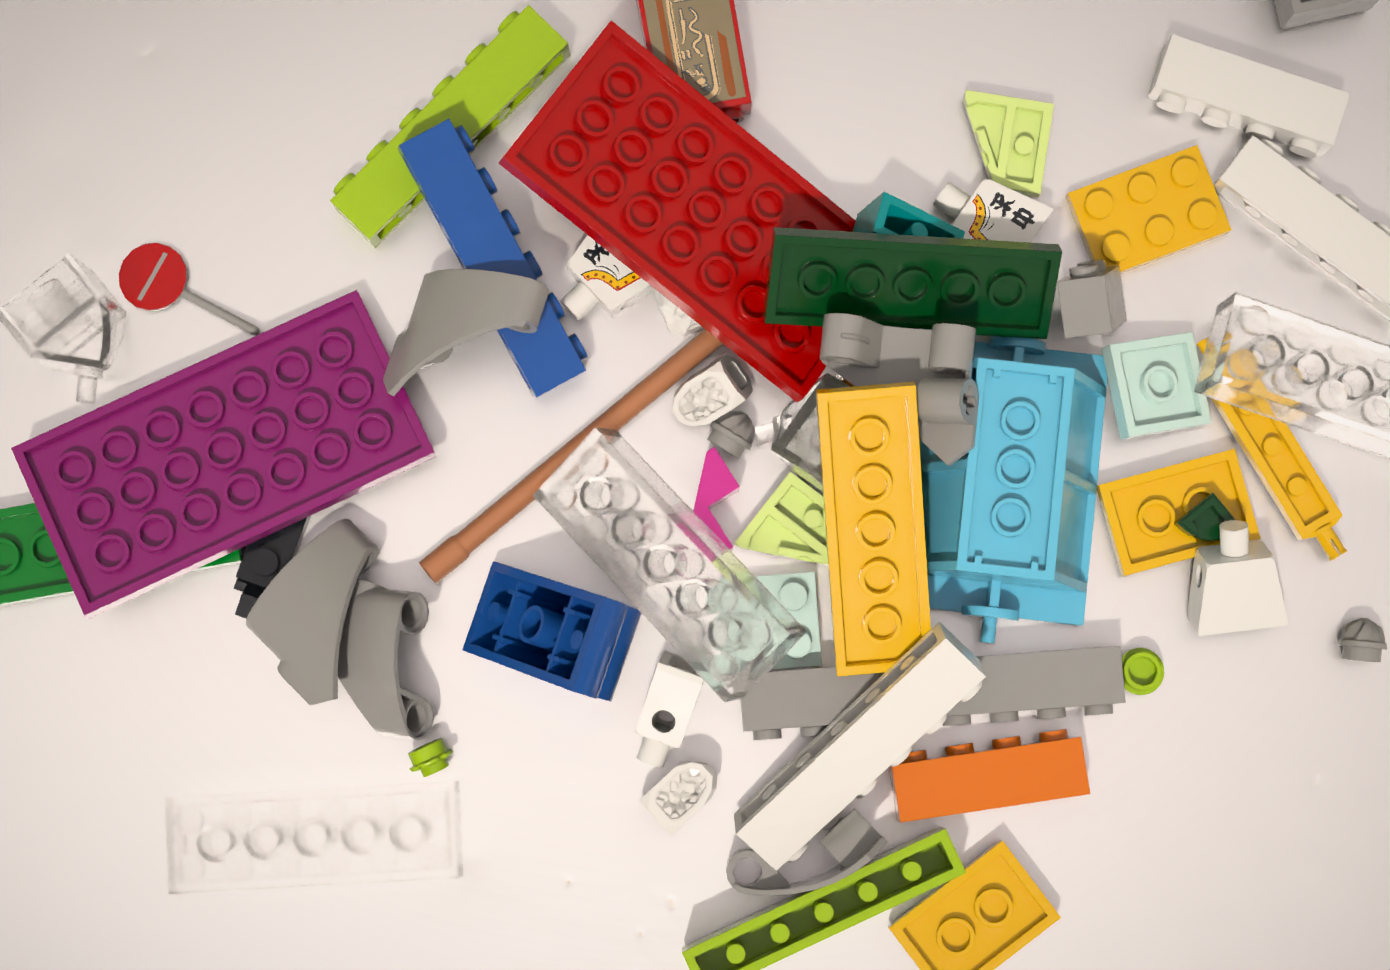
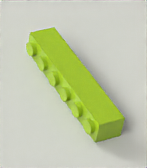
[330,5,571,248]
[682,826,966,970]

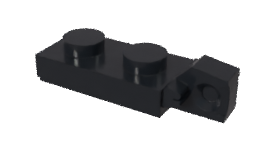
[234,516,311,619]

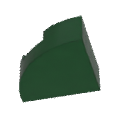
[1174,493,1236,541]

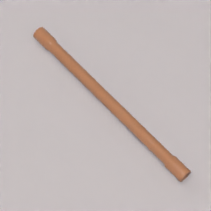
[419,329,723,584]

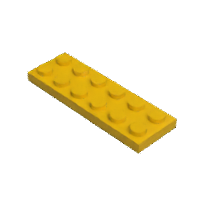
[816,381,931,676]

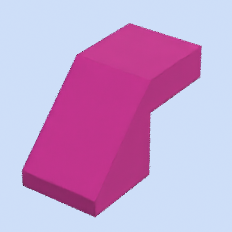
[692,447,740,560]

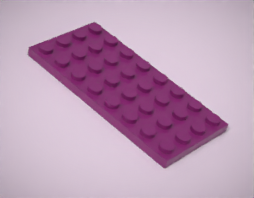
[11,290,437,619]

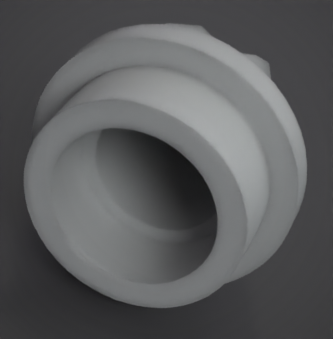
[707,411,755,459]
[1338,618,1387,662]

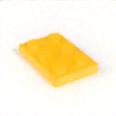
[1065,145,1231,274]
[1097,448,1261,577]
[888,840,1061,970]

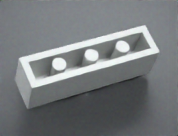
[1147,34,1350,158]

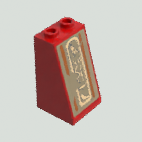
[636,0,752,123]

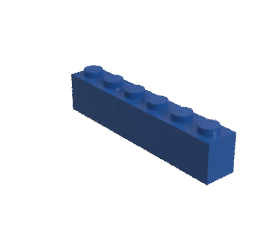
[398,119,588,398]

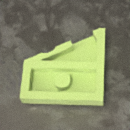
[963,90,1054,198]
[735,472,828,566]

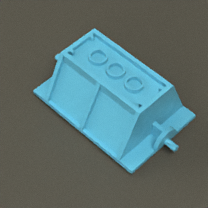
[919,336,1108,644]

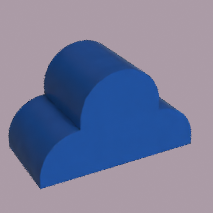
[462,561,642,702]

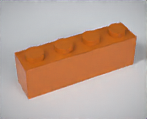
[888,729,1090,823]

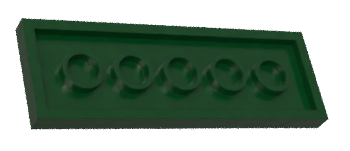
[763,227,1062,339]

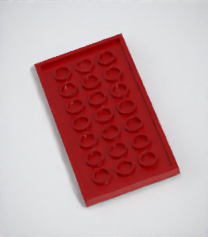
[499,20,856,403]

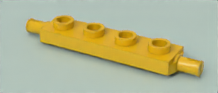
[1196,334,1347,561]

